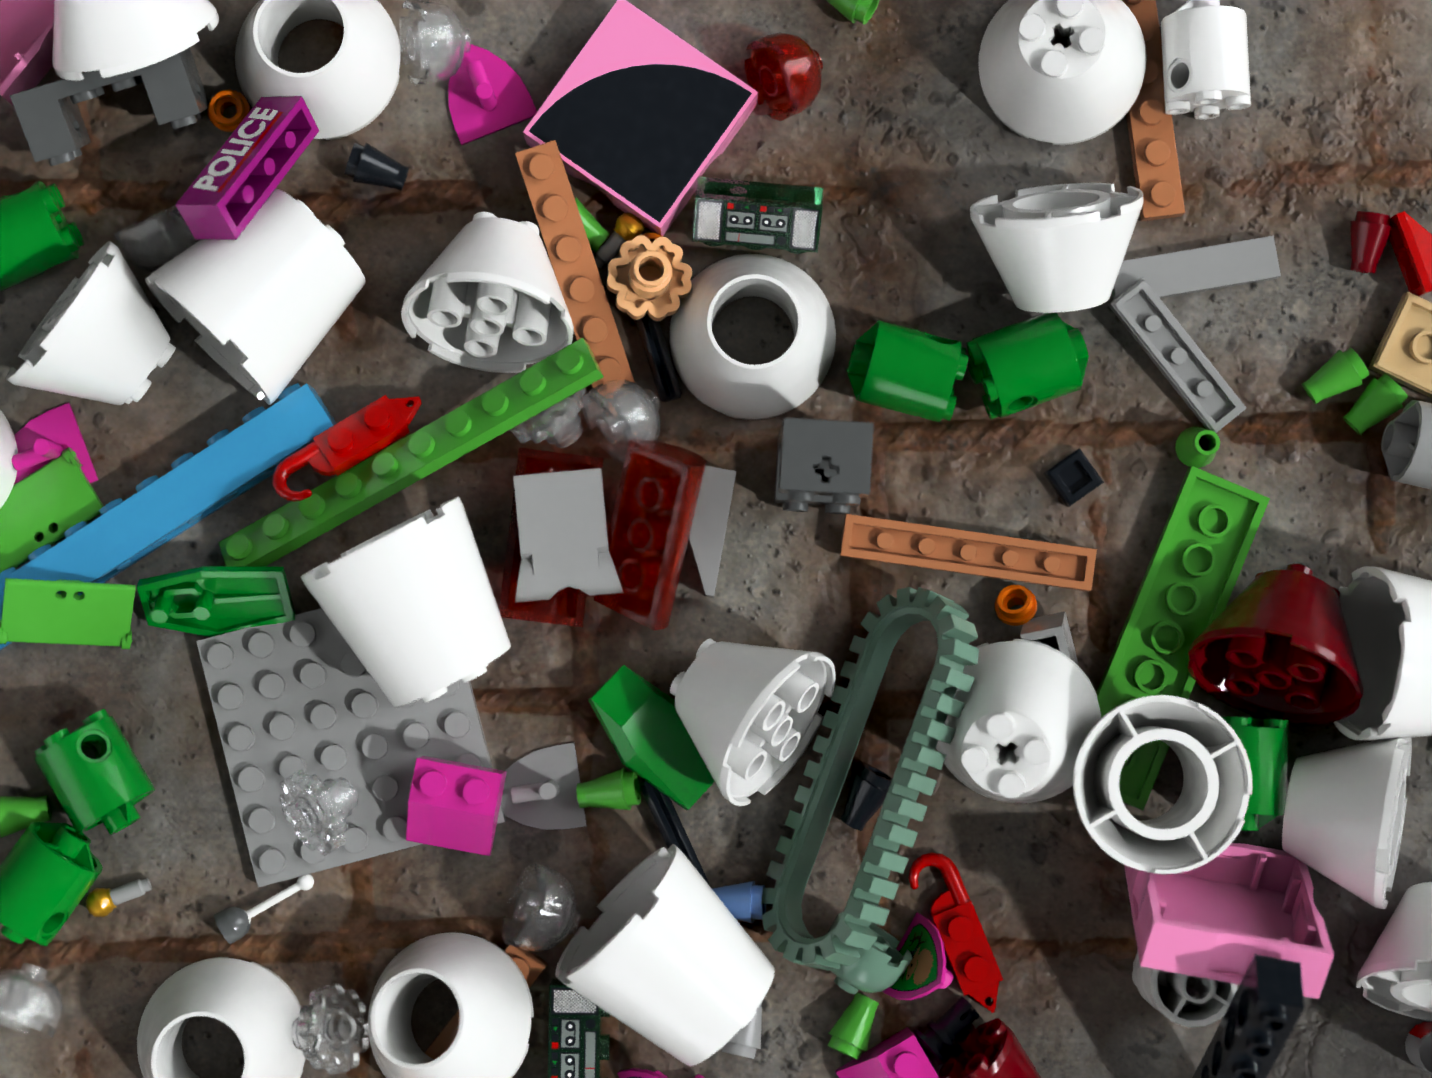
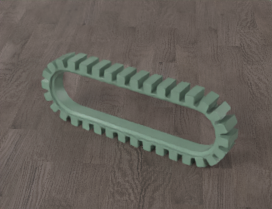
[761,587,979,971]

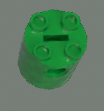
[0,181,85,292]
[966,313,1089,419]
[847,320,969,422]
[34,709,155,835]
[1220,716,1289,831]
[0,822,103,946]

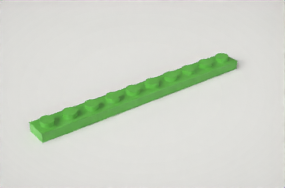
[218,338,603,567]

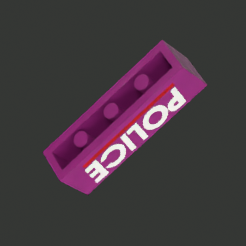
[175,96,319,240]

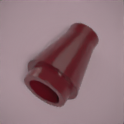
[1350,211,1393,274]

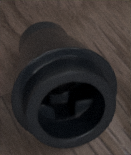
[344,143,410,191]
[840,764,892,831]

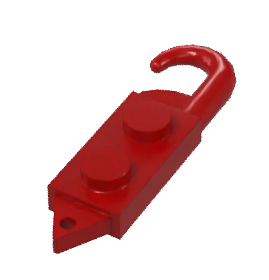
[273,395,422,502]
[908,852,1003,1013]

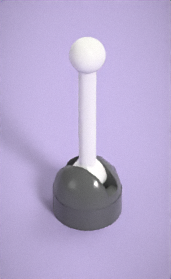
[214,874,314,945]

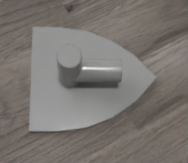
[501,743,587,830]

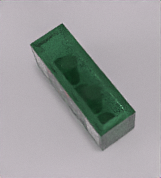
[692,177,823,254]
[548,979,610,1078]

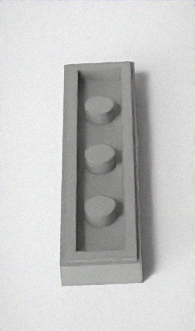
[1112,235,1281,300]
[1108,277,1247,433]

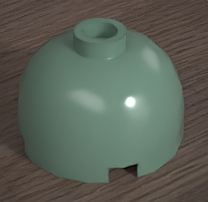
[828,912,912,994]

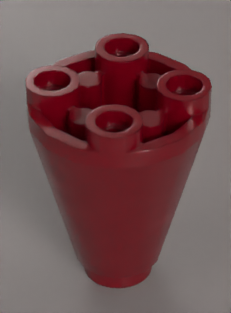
[938,1018,1041,1078]

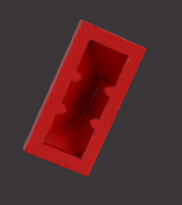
[1389,211,1432,297]

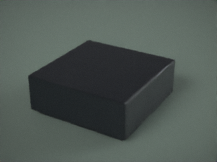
[1044,448,1104,507]

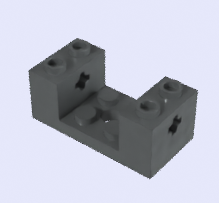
[10,47,209,166]
[774,417,874,514]

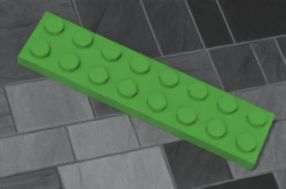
[1096,466,1270,810]

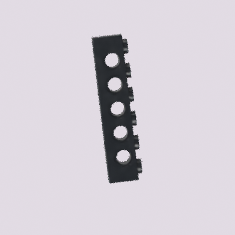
[1192,955,1305,1078]

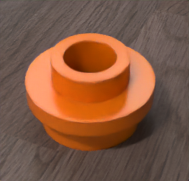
[208,90,250,132]
[995,585,1037,626]

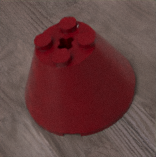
[1187,564,1363,724]

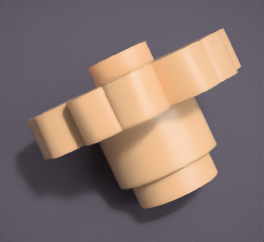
[607,235,692,321]

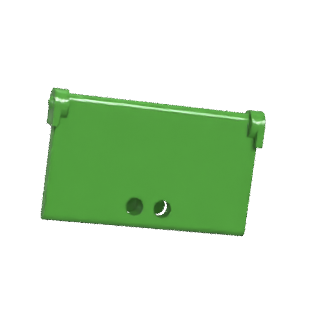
[0,447,104,573]
[0,578,136,649]

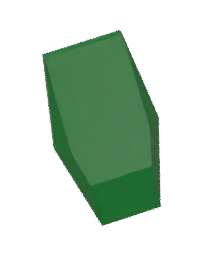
[136,566,296,637]
[588,665,715,810]

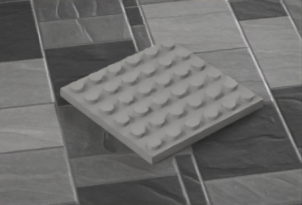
[196,608,506,888]

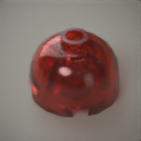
[744,32,823,121]

